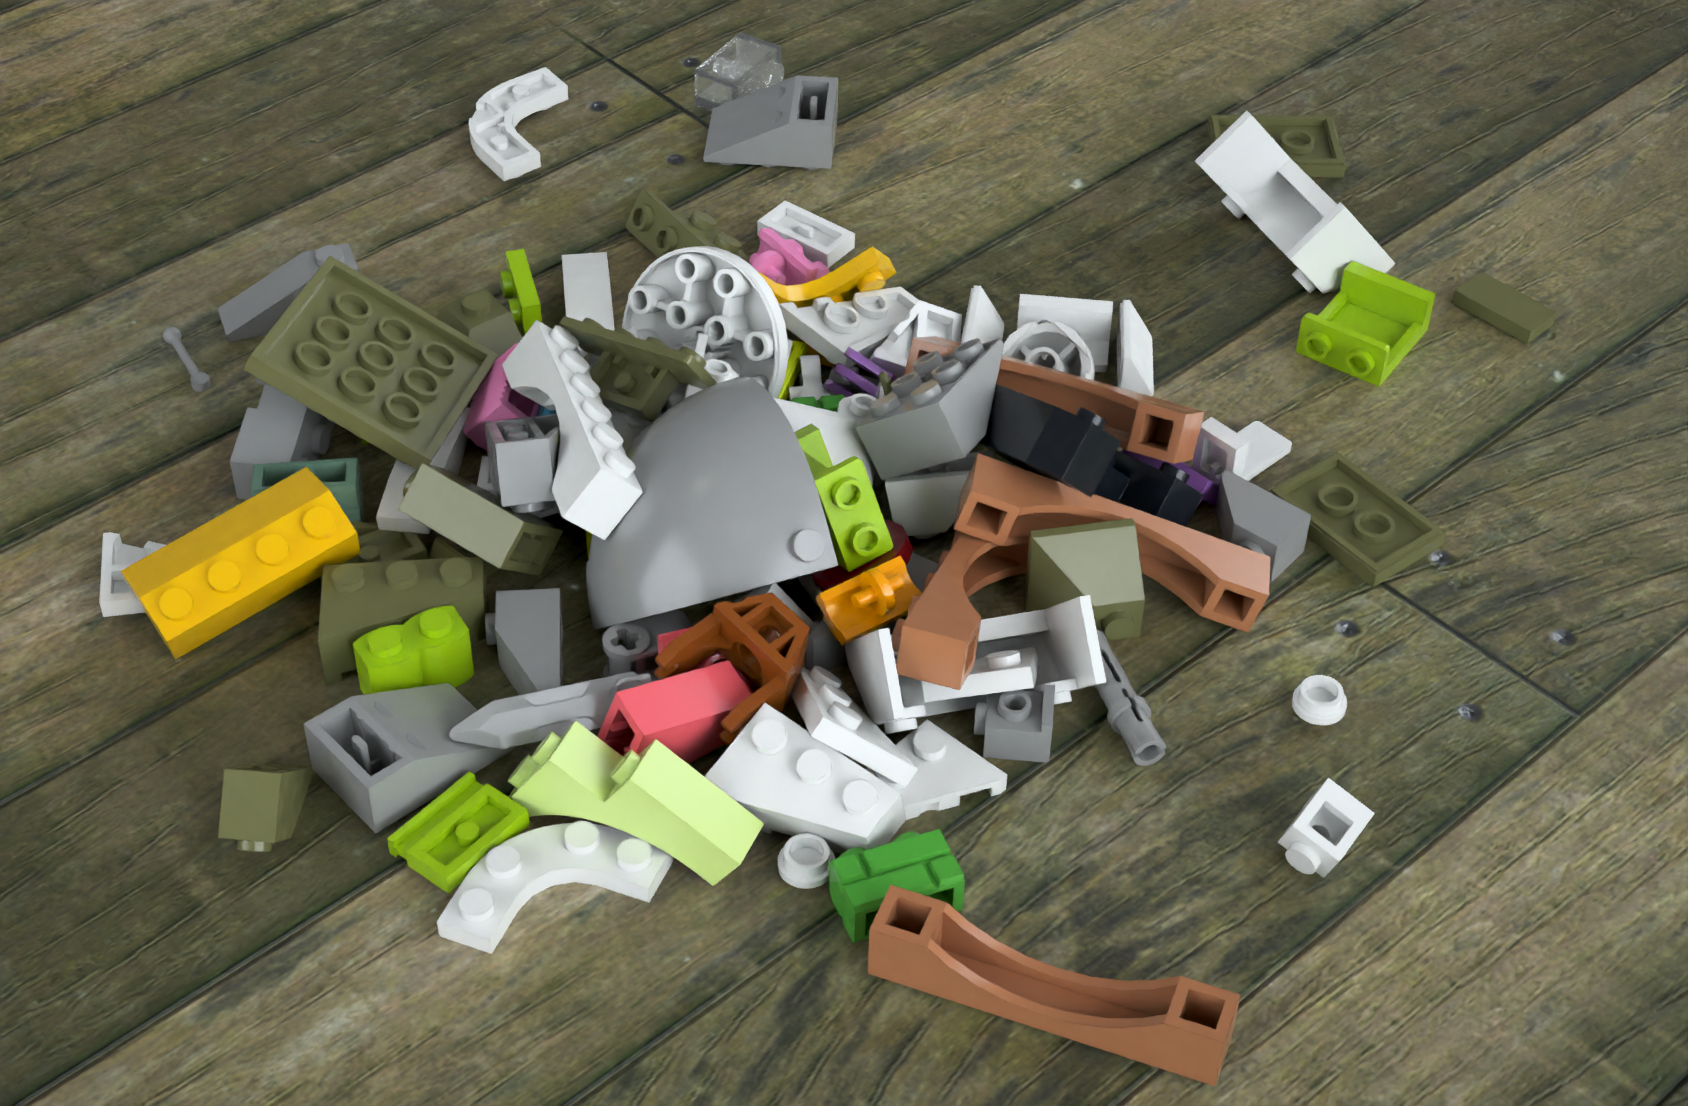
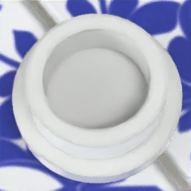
[1292,675,1347,725]
[778,833,835,889]

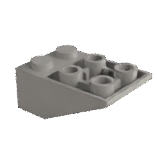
[703,75,838,170]
[856,338,1004,480]
[303,683,514,833]

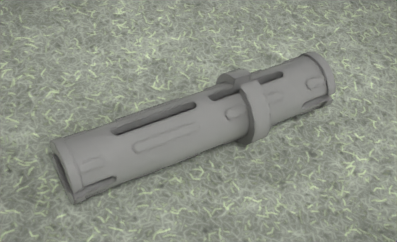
[1094,630,1166,766]

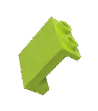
[1295,261,1436,387]
[794,424,893,572]

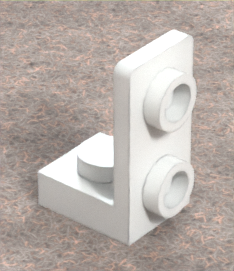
[1192,417,1292,484]

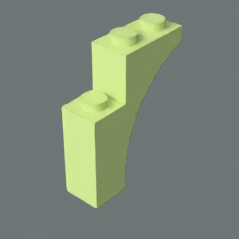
[508,721,764,886]

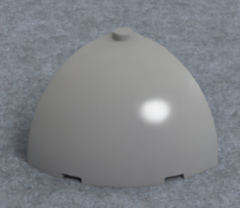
[586,376,838,630]

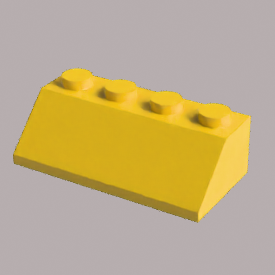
[121,467,361,660]

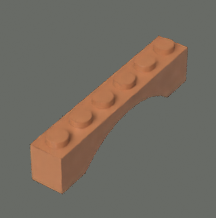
[904,336,1205,464]
[954,453,1270,633]
[891,530,1029,690]
[868,885,1241,1086]

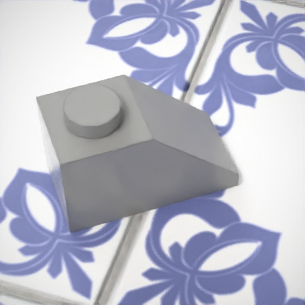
[1215,469,1311,583]

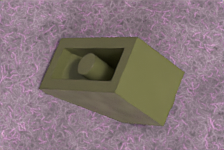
[218,761,313,852]

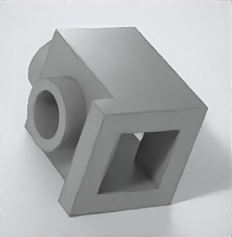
[974,684,1055,763]

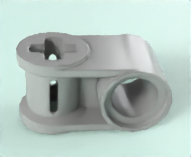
[602,610,693,680]

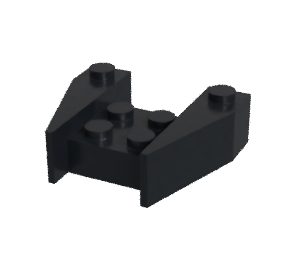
[978,384,1203,527]

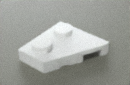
[865,719,1007,820]

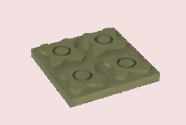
[244,256,499,470]

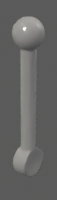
[163,326,211,392]

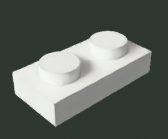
[757,201,855,268]

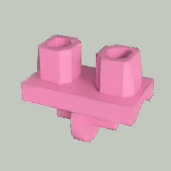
[749,228,830,286]

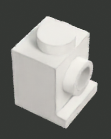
[1278,778,1375,878]

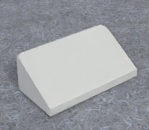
[961,285,1004,344]
[1116,300,1154,396]

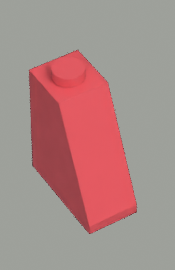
[597,660,752,764]

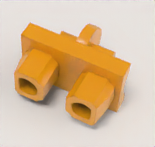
[815,556,923,646]

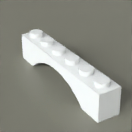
[502,320,643,540]

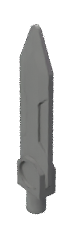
[449,671,660,749]

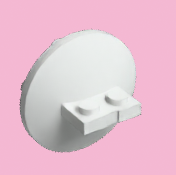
[622,246,793,414]

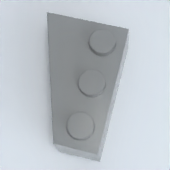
[230,378,335,500]
[484,414,560,513]

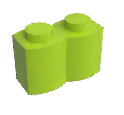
[353,606,474,694]

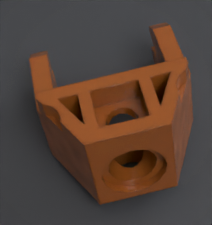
[654,592,810,746]

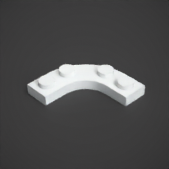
[469,67,568,181]
[437,821,673,954]

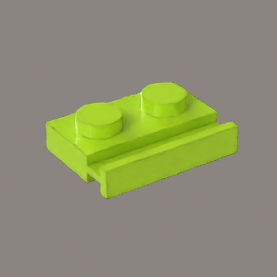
[499,249,542,338]
[387,771,530,894]

